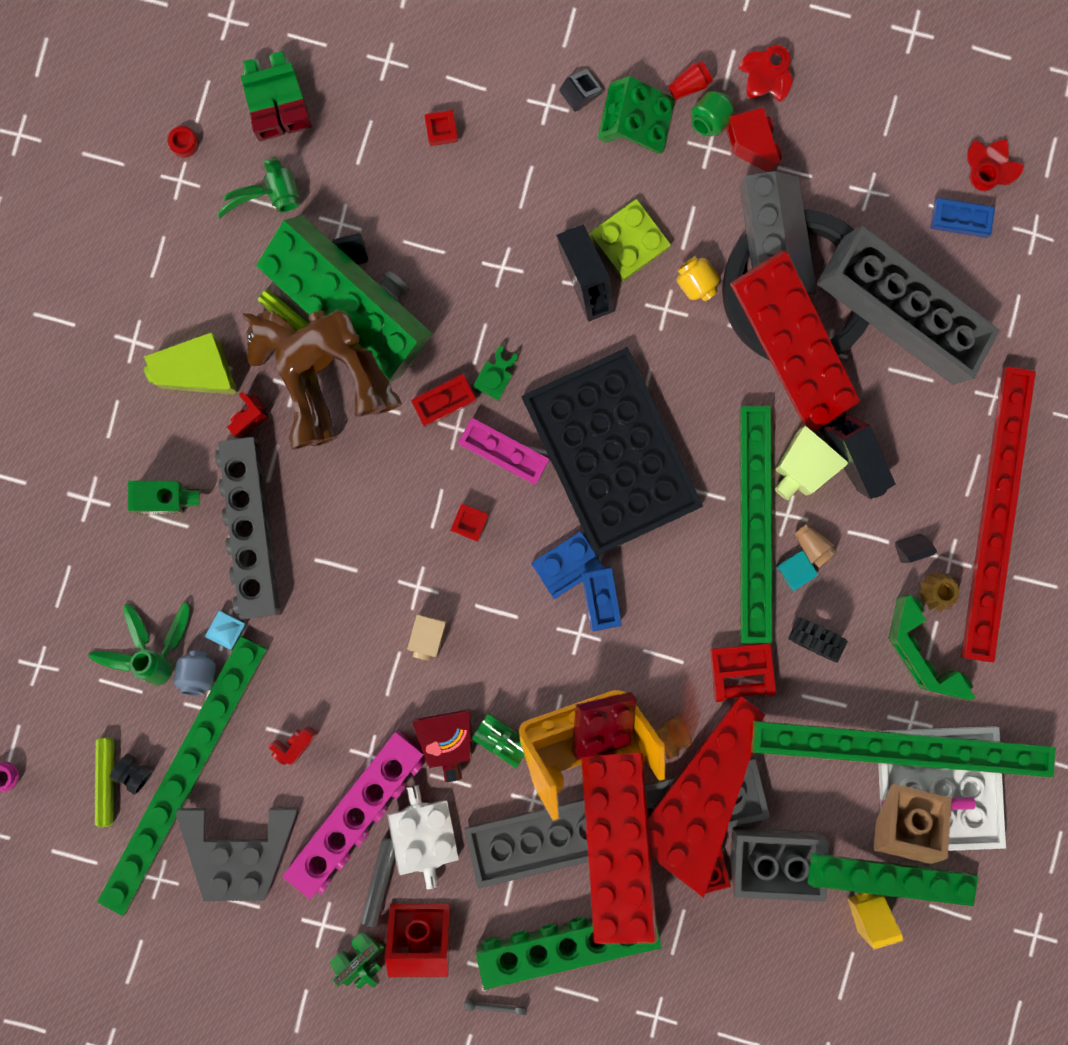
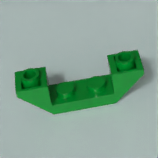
[888,595,976,701]

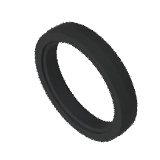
[722,209,870,360]

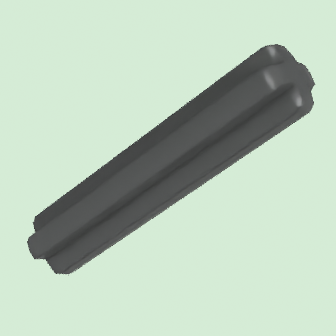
[361,837,395,927]

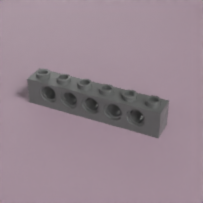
[215,437,281,620]

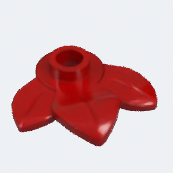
[738,45,792,102]
[967,139,1024,191]

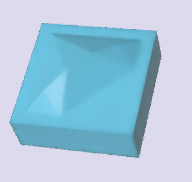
[205,610,247,650]

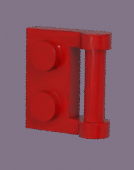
[710,643,776,702]

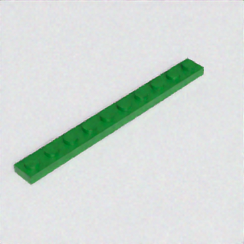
[97,636,269,916]
[751,721,1056,778]

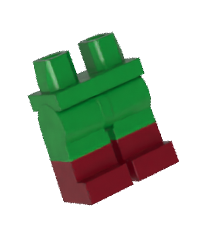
[240,51,313,142]

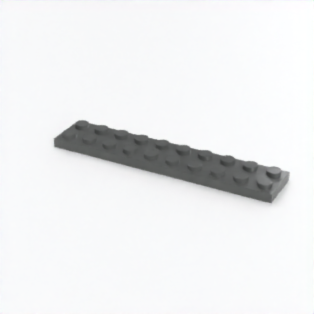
[464,758,770,889]

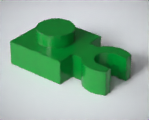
[473,346,518,402]

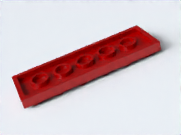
[730,250,860,432]
[581,752,657,944]

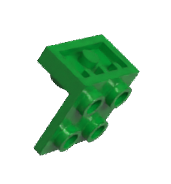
[597,76,675,154]

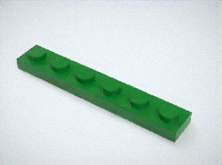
[807,853,978,906]

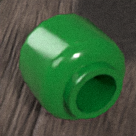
[691,91,734,136]

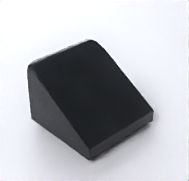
[559,69,604,112]
[332,233,368,265]
[895,534,937,563]

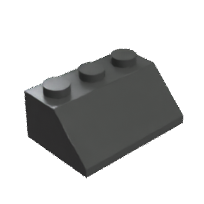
[730,827,829,902]

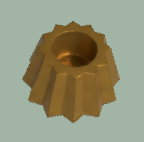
[918,571,960,613]

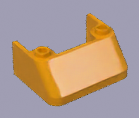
[519,690,665,821]

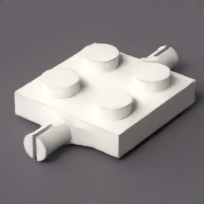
[387,785,459,889]

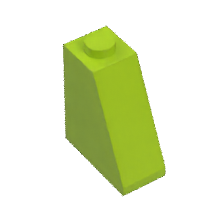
[144,332,238,395]

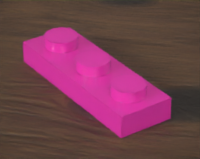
[458,417,550,486]

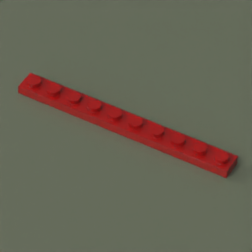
[961,366,1036,663]

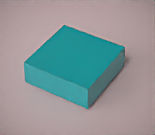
[776,550,819,591]

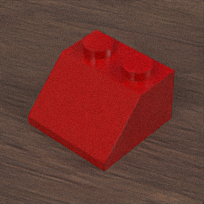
[385,903,450,978]

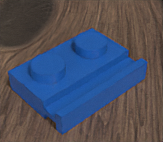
[531,532,604,599]

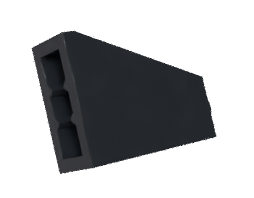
[556,224,615,322]
[819,412,896,499]

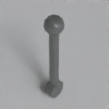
[464,999,527,1015]

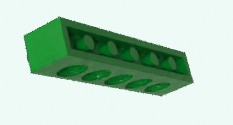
[476,917,662,990]

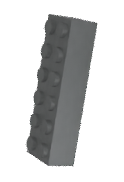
[817,226,1000,385]

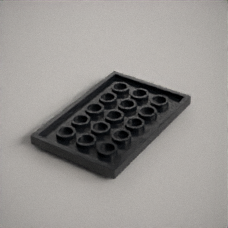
[521,347,703,556]

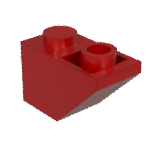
[726,107,782,172]

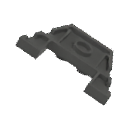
[176,807,297,901]

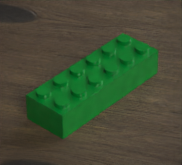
[256,215,433,382]

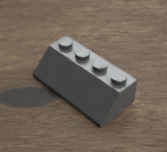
[739,171,817,295]

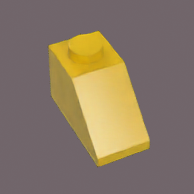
[847,892,903,949]

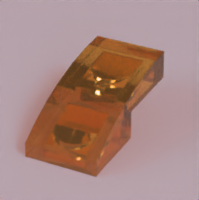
[655,713,692,760]

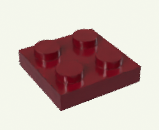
[571,692,637,759]

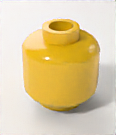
[676,256,720,301]

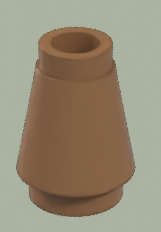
[794,523,837,568]

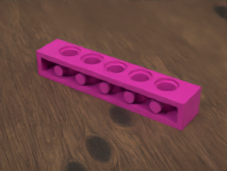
[282,729,426,899]

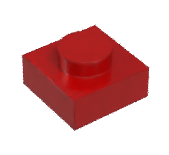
[424,110,458,147]
[450,503,489,542]

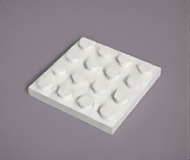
[878,726,1006,851]

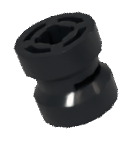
[109,753,153,795]

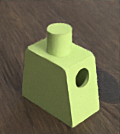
[775,426,848,500]

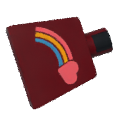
[413,708,472,782]

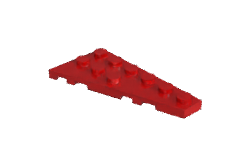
[648,696,765,898]

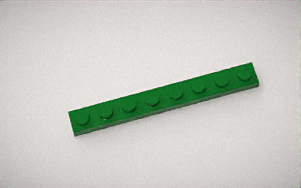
[739,406,772,643]

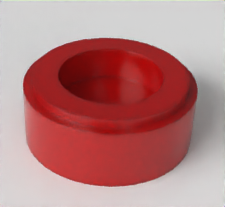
[167,126,199,158]

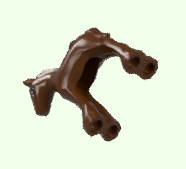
[243,310,402,450]

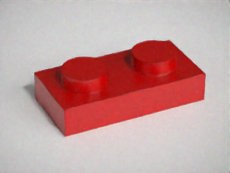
[411,374,477,428]

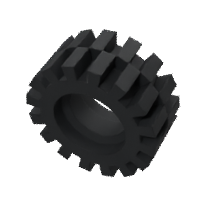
[788,617,848,663]

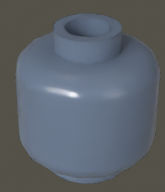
[174,651,216,696]

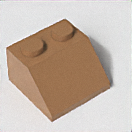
[874,784,952,864]

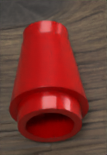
[667,61,713,101]

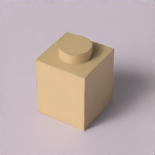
[407,614,447,661]

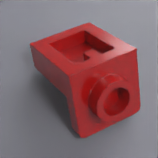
[227,391,268,439]
[268,726,318,766]

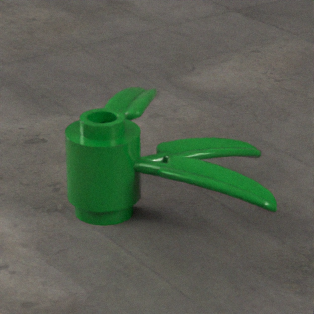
[218,158,300,218]
[88,602,190,686]

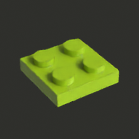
[589,199,671,282]

